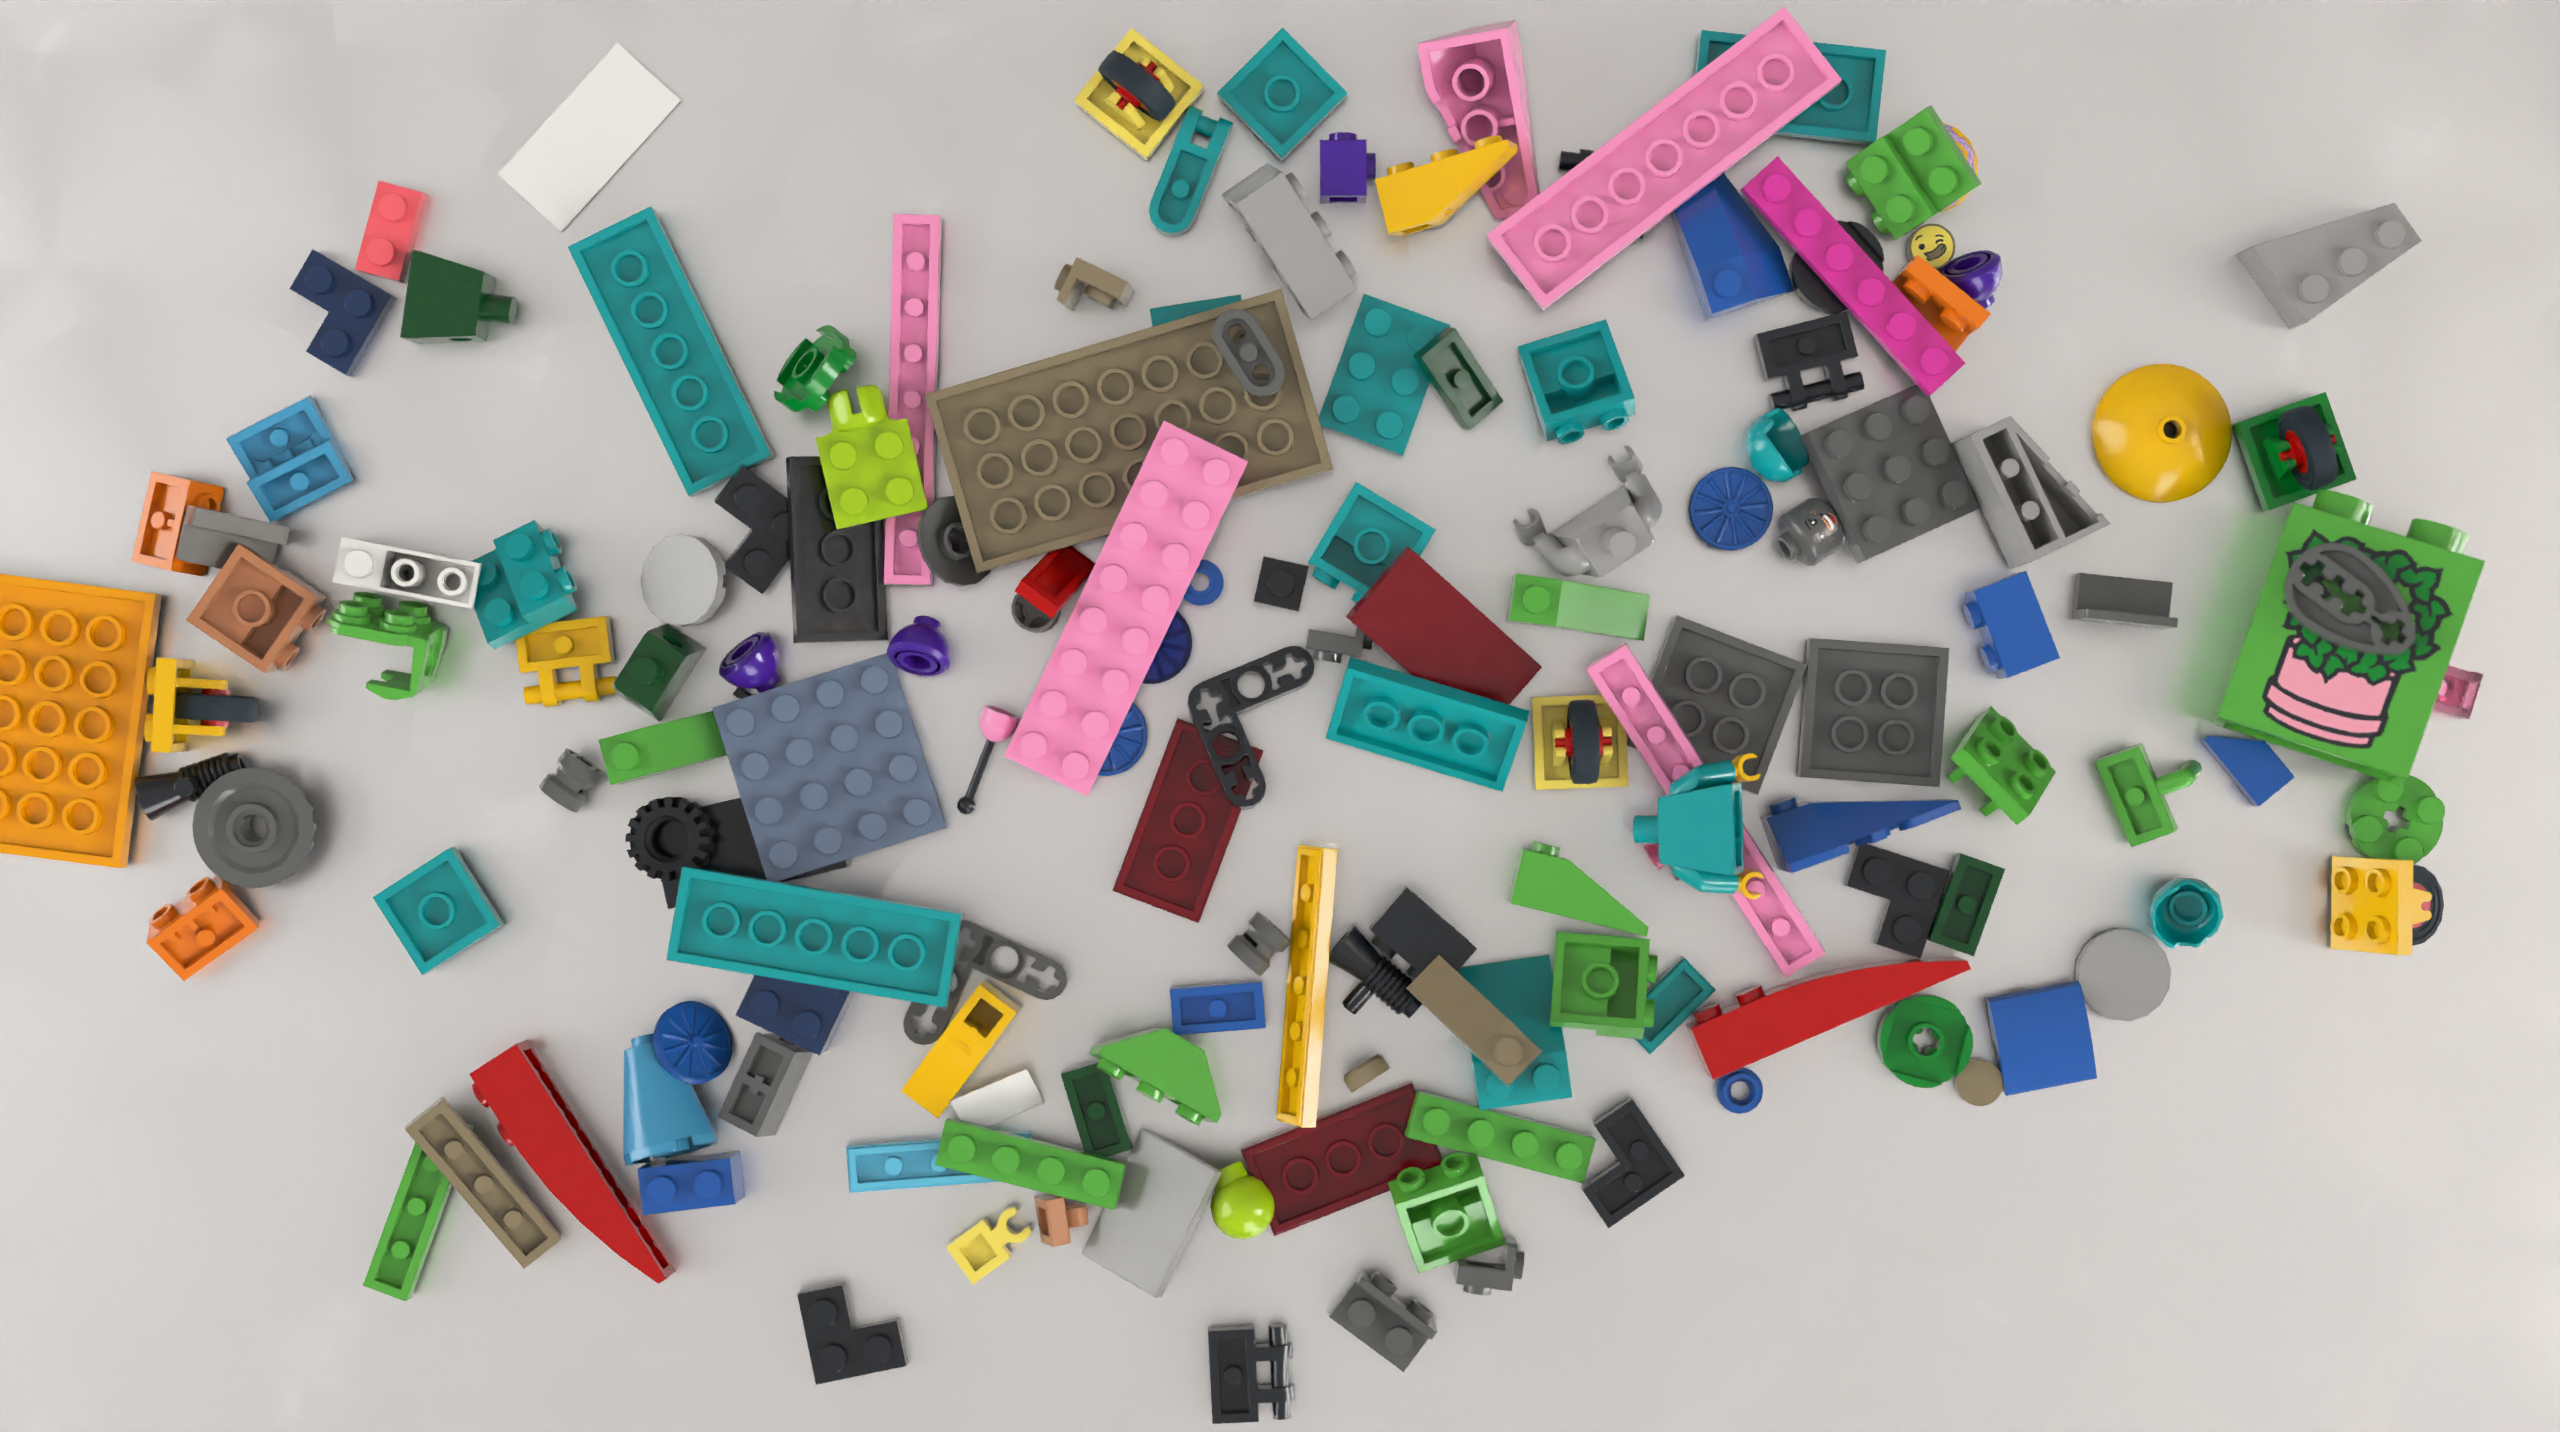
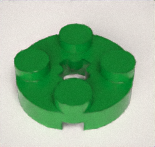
[774,325,856,412]
[1877,994,1973,1088]

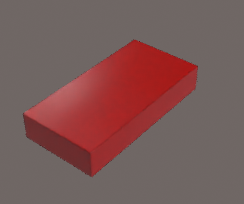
[1015,546,1095,619]

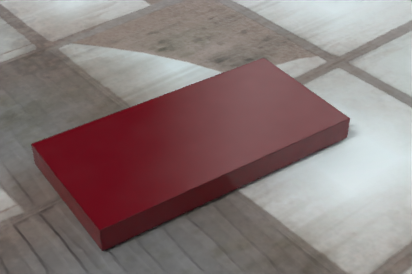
[1345,546,1542,705]
[1112,718,1264,923]
[1240,1081,1443,1236]

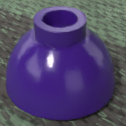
[1940,250,2002,308]
[886,616,951,676]
[719,632,781,693]

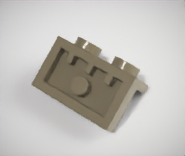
[1054,257,1135,311]

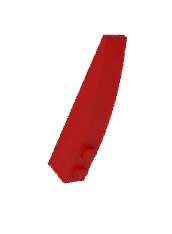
[1686,957,1971,1080]
[469,1039,675,1284]

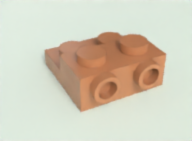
[186,544,326,673]

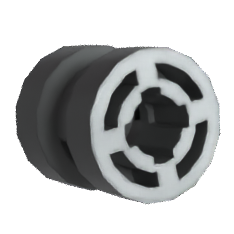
[1011,593,1061,633]
[539,748,604,812]
[1227,911,1292,976]

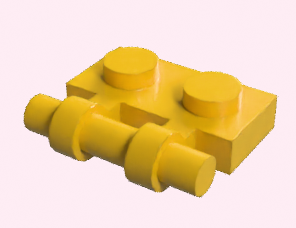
[516,616,617,707]

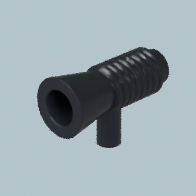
[135,752,247,821]
[1329,924,1422,1018]

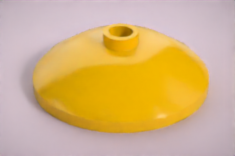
[2091,364,2232,503]

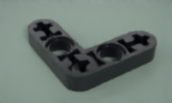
[1187,646,1315,810]

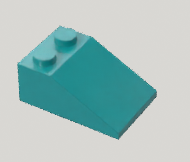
[1458,954,1572,1110]

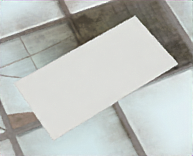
[498,42,681,232]

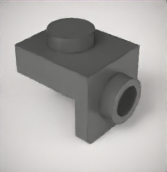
[1306,627,1373,663]
[1454,1237,1524,1295]

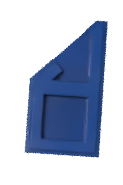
[2200,736,2295,806]

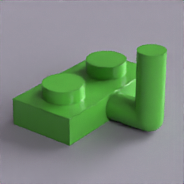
[2095,743,2202,847]

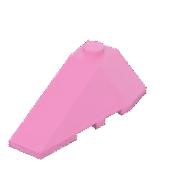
[1417,20,1540,219]

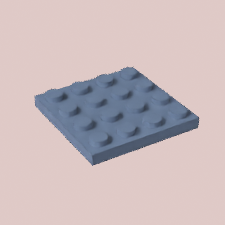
[712,653,947,882]

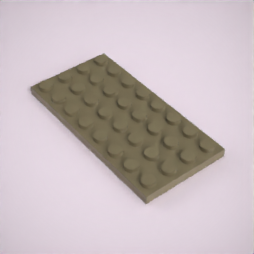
[925,289,1334,573]

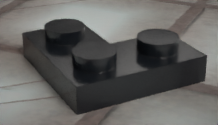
[714,464,790,594]
[1844,844,1949,958]
[1581,1097,1685,1228]
[797,1282,908,1385]

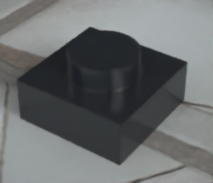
[1254,556,1309,612]

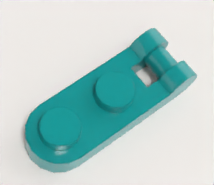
[1149,106,1233,236]

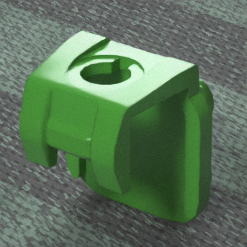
[327,592,448,700]

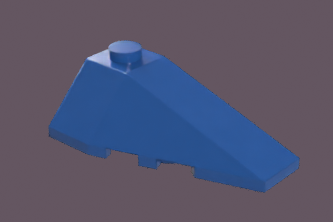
[1670,173,1794,321]
[1760,797,1961,873]

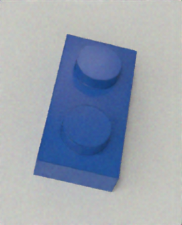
[1170,981,1266,1035]

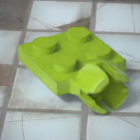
[815,384,928,530]

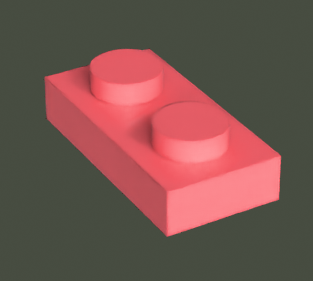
[355,181,428,284]

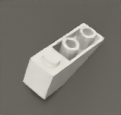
[333,537,482,609]

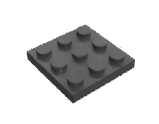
[1801,385,1980,563]
[1627,615,1807,795]
[1797,638,1949,787]

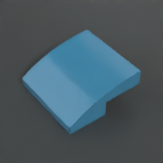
[226,395,354,523]

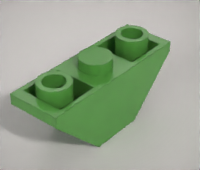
[1089,1027,1221,1126]

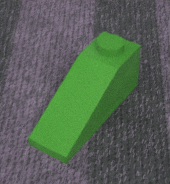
[1506,574,1650,641]
[598,711,727,785]
[1508,841,1649,936]

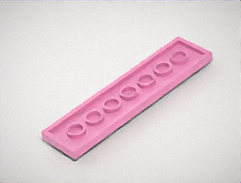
[1486,6,1842,310]
[1004,420,1249,796]

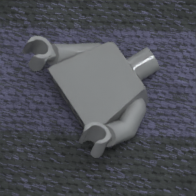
[1513,446,1662,578]

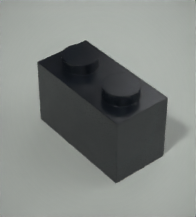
[1369,885,1477,980]

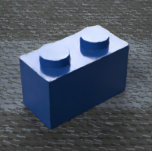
[1963,571,2060,679]
[637,1150,745,1215]

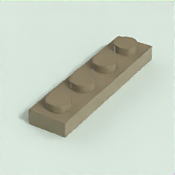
[405,1097,561,1269]

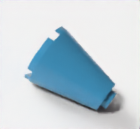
[623,1033,718,1166]

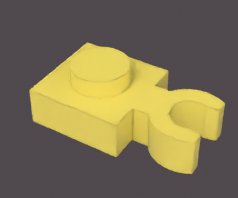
[946,1205,1033,1284]

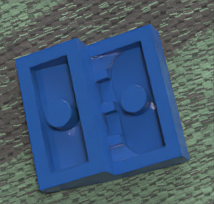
[1987,980,2097,1096]

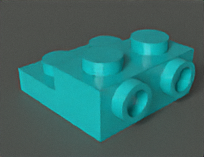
[1517,319,1635,444]
[1308,482,1436,603]
[471,520,578,650]

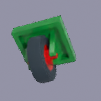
[2232,392,2357,512]

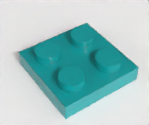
[1217,27,1348,161]
[373,847,504,975]

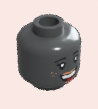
[1776,498,1845,566]

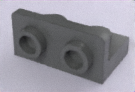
[1329,1270,1437,1372]

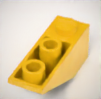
[1375,135,1519,237]
[901,980,1021,1118]

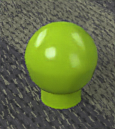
[1210,1161,1274,1239]

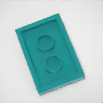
[1319,294,1451,457]

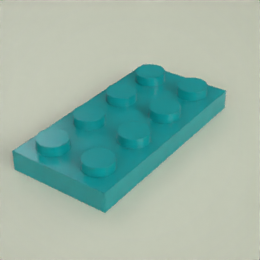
[1695,30,1886,145]
[1326,657,1529,792]

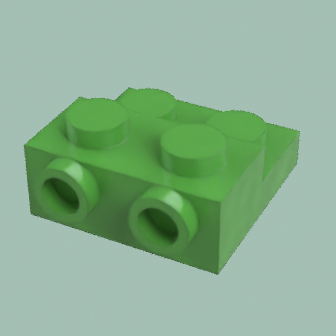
[1845,106,1982,240]
[1550,932,1658,1039]
[1388,1152,1506,1273]

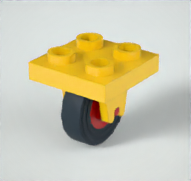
[144,658,259,753]
[2330,856,2444,955]

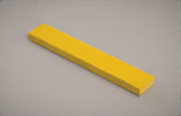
[1276,845,1338,1127]

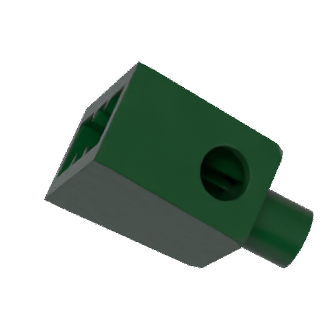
[400,250,517,344]
[612,624,707,722]

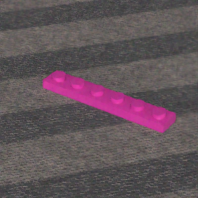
[1740,156,1966,397]

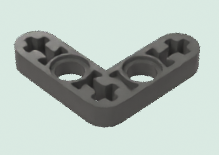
[903,918,1069,1045]

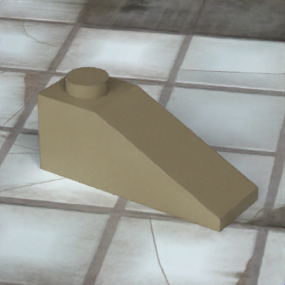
[1406,955,1542,1087]

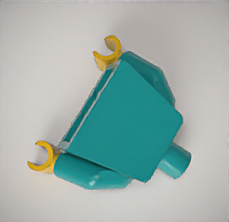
[1633,753,1764,899]

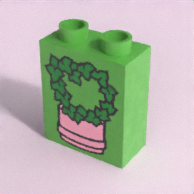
[2214,490,2485,785]

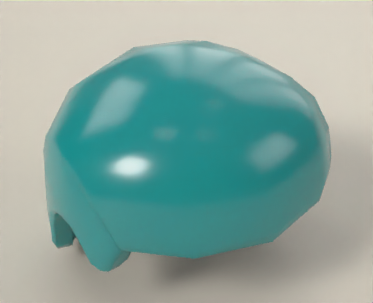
[1745,408,1809,482]
[2149,878,2224,949]

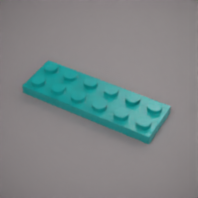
[568,206,774,497]
[666,866,963,1007]

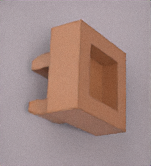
[1034,1194,1089,1247]

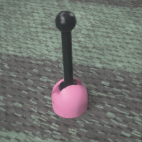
[957,705,1019,815]

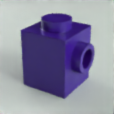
[1320,132,1376,204]

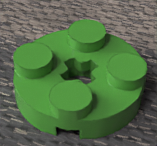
[2344,775,2445,864]

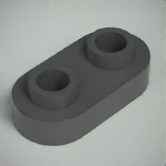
[1213,309,1286,397]

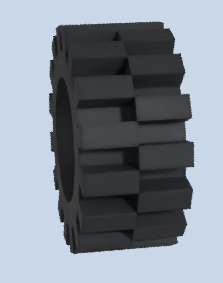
[625,797,716,881]

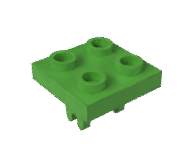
[1946,706,2056,825]

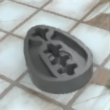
[2284,543,2416,656]

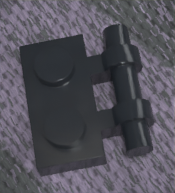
[1754,311,1864,412]
[1208,1324,1295,1424]

